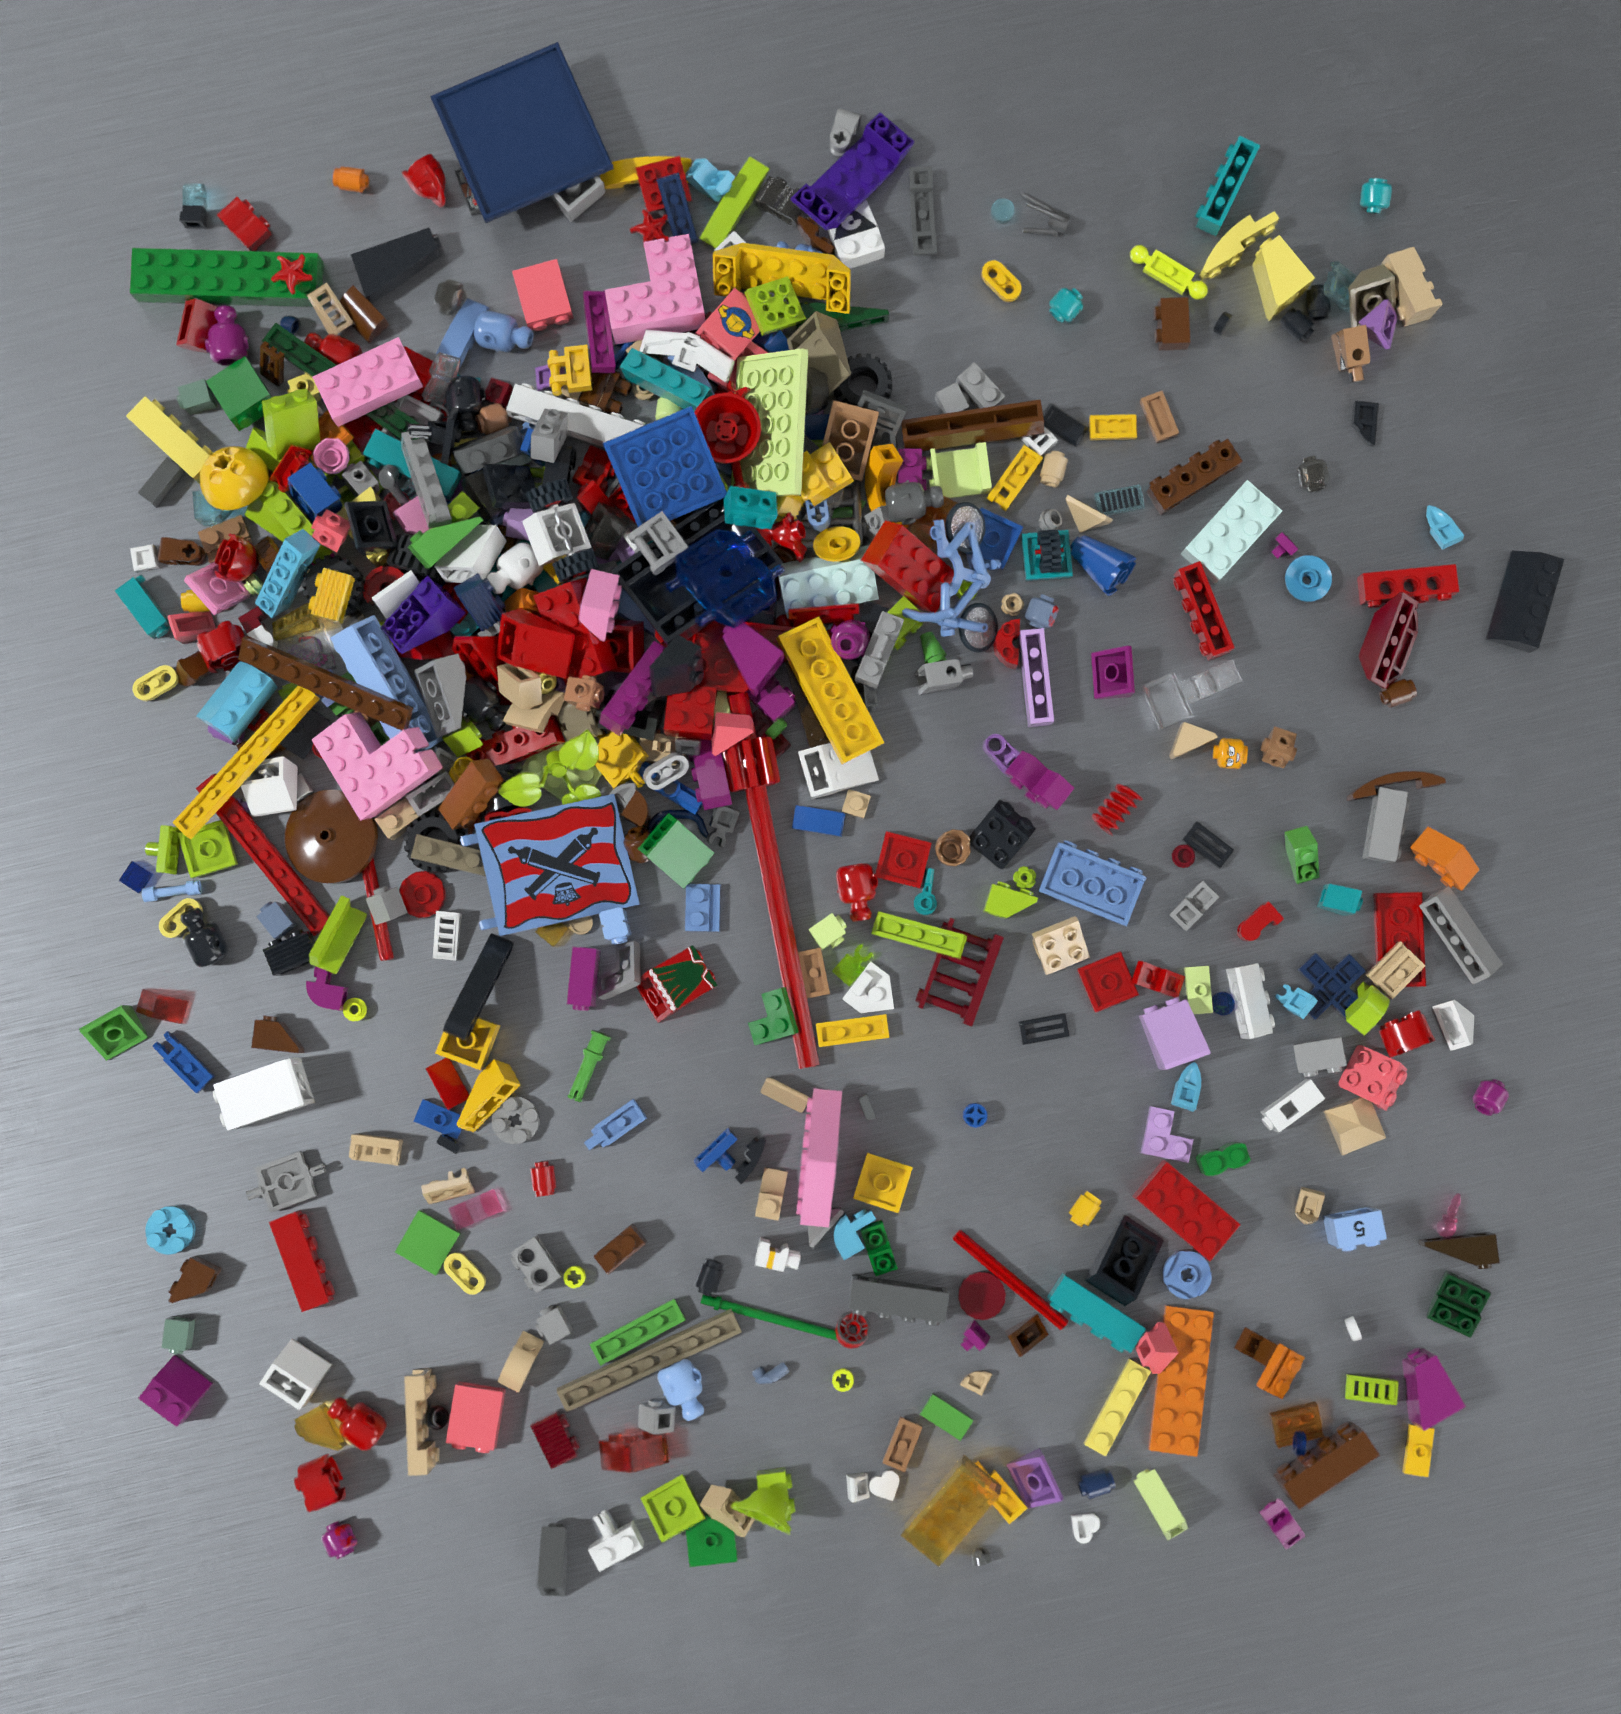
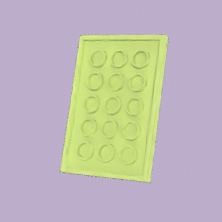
[731,349,808,497]

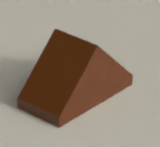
[1005,1314,1049,1357]

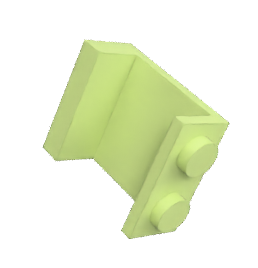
[926,442,992,499]

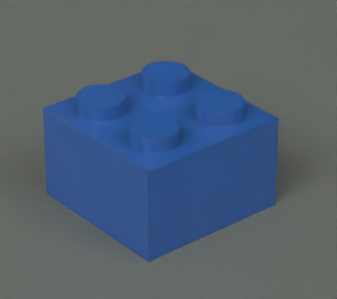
[287,463,343,523]

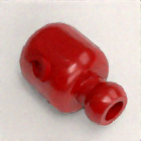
[304,332,363,365]
[836,863,878,922]
[327,1397,387,1451]

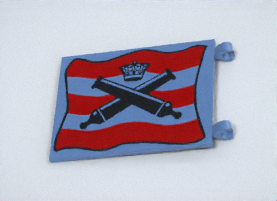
[460,794,639,936]

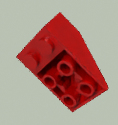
[496,608,575,679]

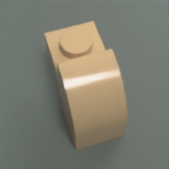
[498,1331,544,1393]

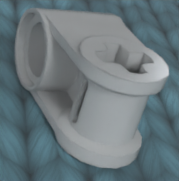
[830,108,861,157]

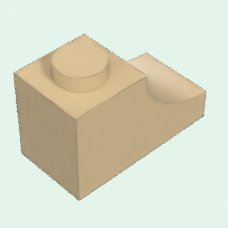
[755,1167,788,1221]
[700,1485,755,1538]

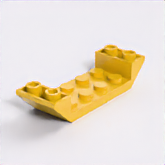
[713,243,851,314]

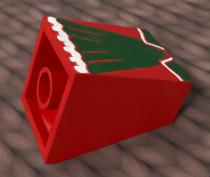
[636,945,717,1023]

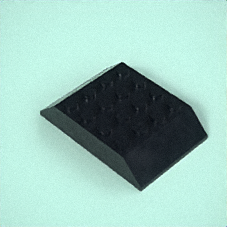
[611,498,783,645]

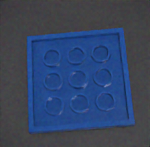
[603,406,727,527]

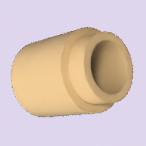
[1040,451,1068,487]

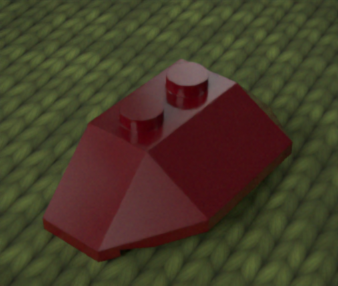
[1358,592,1418,689]

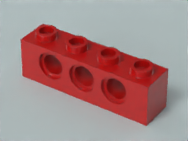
[1357,564,1459,608]

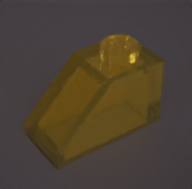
[294,1402,347,1451]

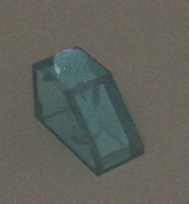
[192,491,234,527]

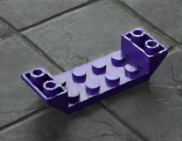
[791,112,915,230]

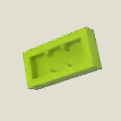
[435,491,479,528]
[145,825,181,875]

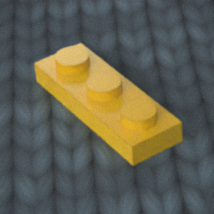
[816,1014,889,1047]

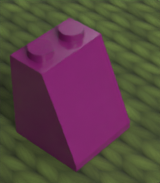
[722,618,784,698]
[1402,1348,1466,1431]

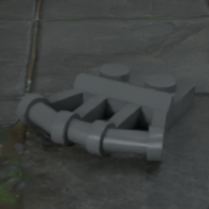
[857,390,907,454]

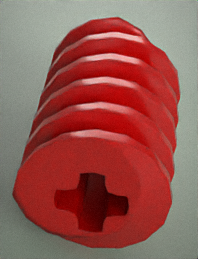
[1092,784,1143,836]

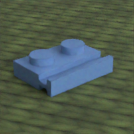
[685,884,721,932]

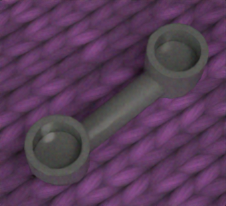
[379,465,409,506]

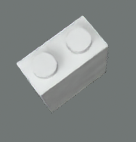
[434,525,507,583]

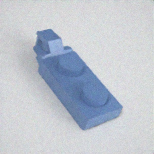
[584,1099,647,1150]

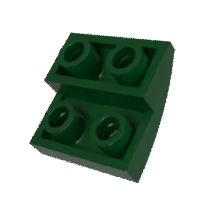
[1426,1271,1491,1338]

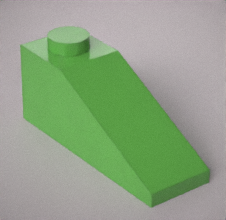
[408,517,483,569]

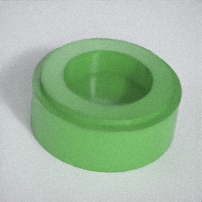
[765,718,788,740]

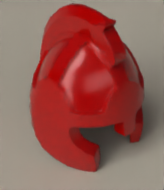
[401,154,446,208]

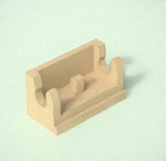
[349,1133,403,1166]

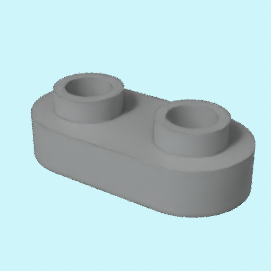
[643,752,689,790]

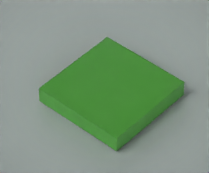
[395,1210,461,1276]

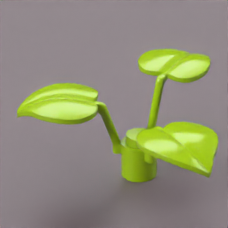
[498,729,602,807]

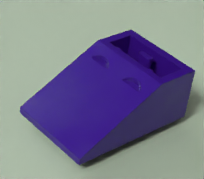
[380,575,466,654]

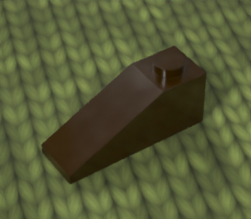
[1418,1232,1500,1269]

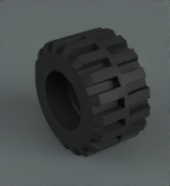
[834,353,892,406]
[387,534,443,585]
[302,555,365,617]
[404,813,466,873]

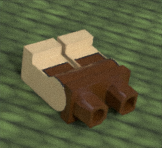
[561,365,632,414]

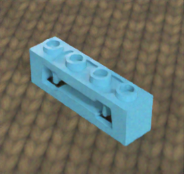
[255,529,321,618]

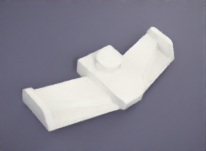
[639,330,734,383]

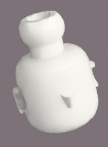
[487,543,543,594]

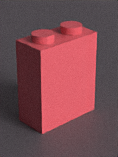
[512,259,574,331]
[446,1381,506,1453]

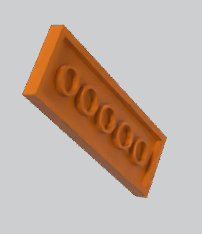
[1148,1305,1214,1457]

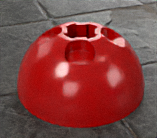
[694,393,761,464]

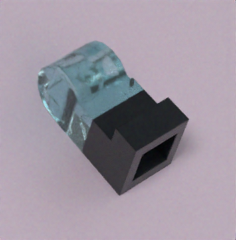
[179,183,207,229]

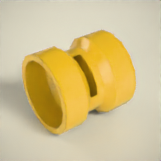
[448,757,473,784]

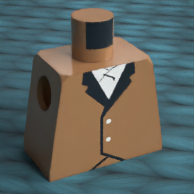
[1331,325,1370,383]

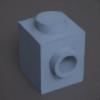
[256,902,298,939]

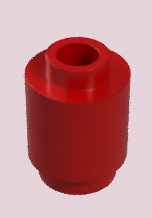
[530,1161,557,1197]

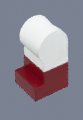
[238,606,278,648]

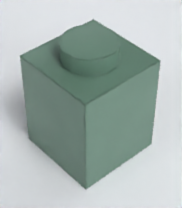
[177,379,217,415]
[161,1316,196,1354]

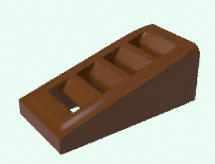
[254,536,280,573]

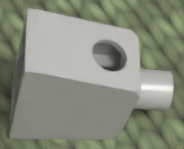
[915,659,973,695]

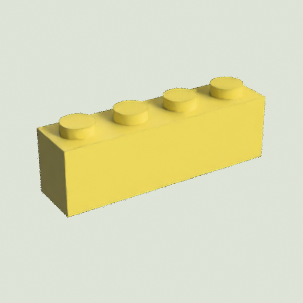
[126,396,213,484]

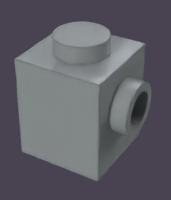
[935,382,971,414]
[342,461,379,498]
[366,886,407,925]
[535,1304,573,1345]
[638,1398,675,1434]

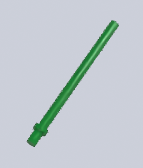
[700,1294,838,1341]

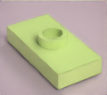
[1184,966,1213,1014]

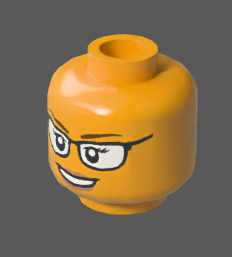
[1212,738,1248,769]

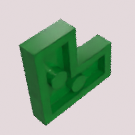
[748,987,799,1045]

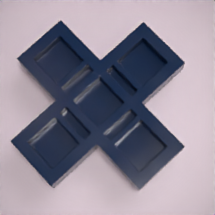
[1297,953,1366,1020]

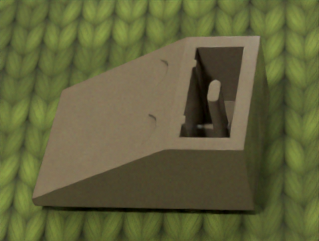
[787,311,851,402]

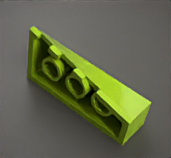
[244,479,334,564]

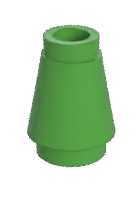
[920,631,947,664]

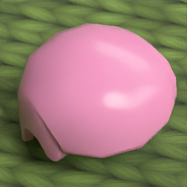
[313,438,350,474]

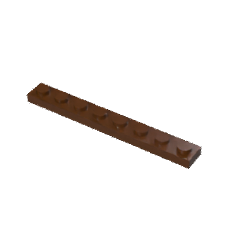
[238,636,413,731]

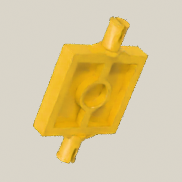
[595,730,649,789]

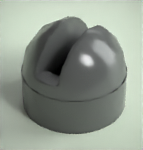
[971,1547,992,1567]

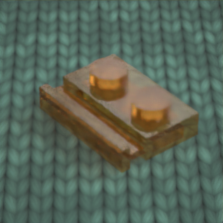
[1269,1402,1324,1448]

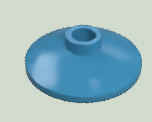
[1285,555,1332,602]

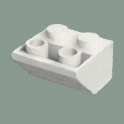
[241,756,298,817]
[259,1338,332,1410]

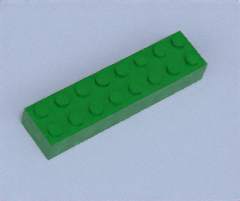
[130,248,324,307]

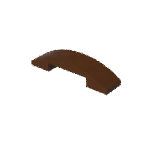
[1347,771,1446,801]

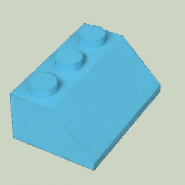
[196,661,278,743]

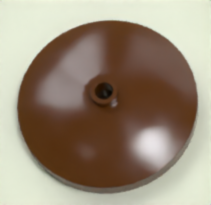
[285,789,378,884]

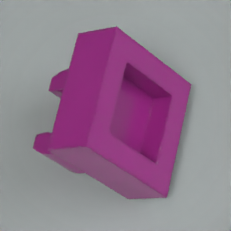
[1272,532,1299,558]
[961,1319,991,1351]

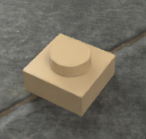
[842,789,871,819]

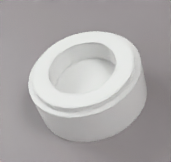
[1344,1316,1362,1342]

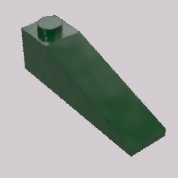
[795,302,889,332]

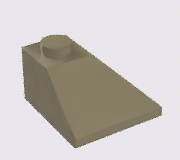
[1349,265,1396,327]

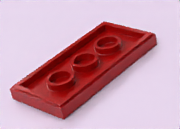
[1373,892,1426,988]

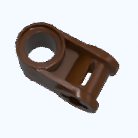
[158,537,206,566]

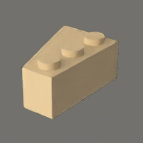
[1382,247,1443,327]

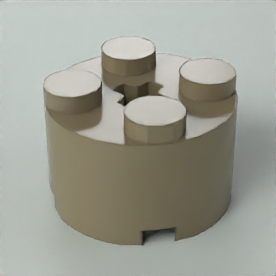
[558,701,603,741]

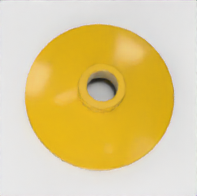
[813,526,861,562]

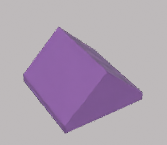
[1006,1448,1064,1508]

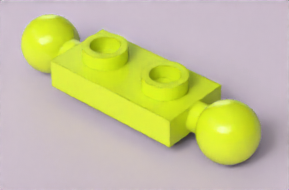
[1130,245,1208,300]

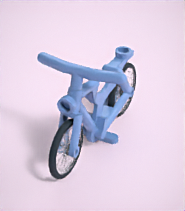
[902,502,1001,653]

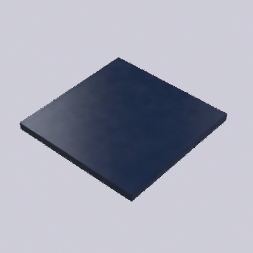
[430,42,614,223]

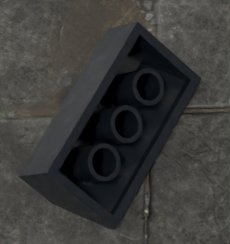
[1485,551,1564,653]

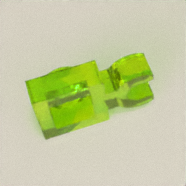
[832,944,872,986]

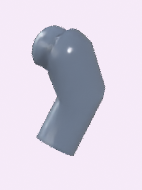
[752,1362,789,1384]

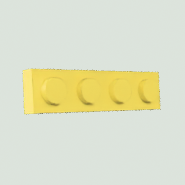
[1084,1359,1151,1456]

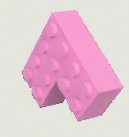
[605,234,706,345]
[312,712,443,821]
[796,1088,842,1227]

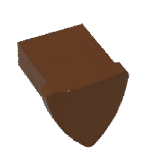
[176,651,211,686]

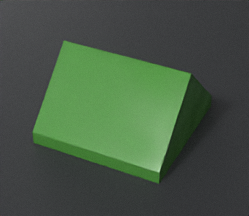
[79,1005,148,1061]

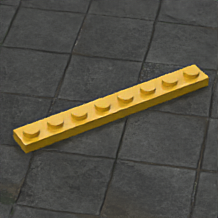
[172,686,320,839]

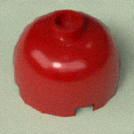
[215,533,259,582]

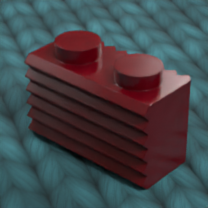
[530,1409,581,1469]

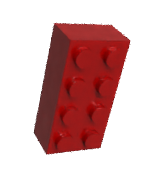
[861,520,954,612]
[534,577,618,686]
[1132,1160,1241,1261]

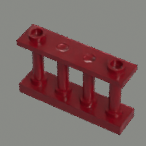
[915,918,1004,1027]

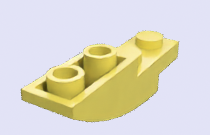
[1199,211,1279,281]

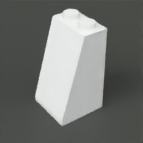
[213,1058,315,1130]

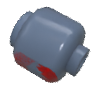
[1025,594,1059,631]

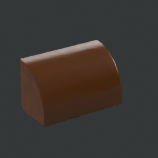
[339,285,389,343]
[621,790,651,829]

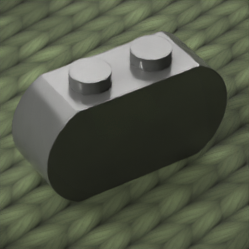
[451,426,523,474]

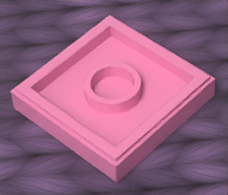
[184,562,251,615]

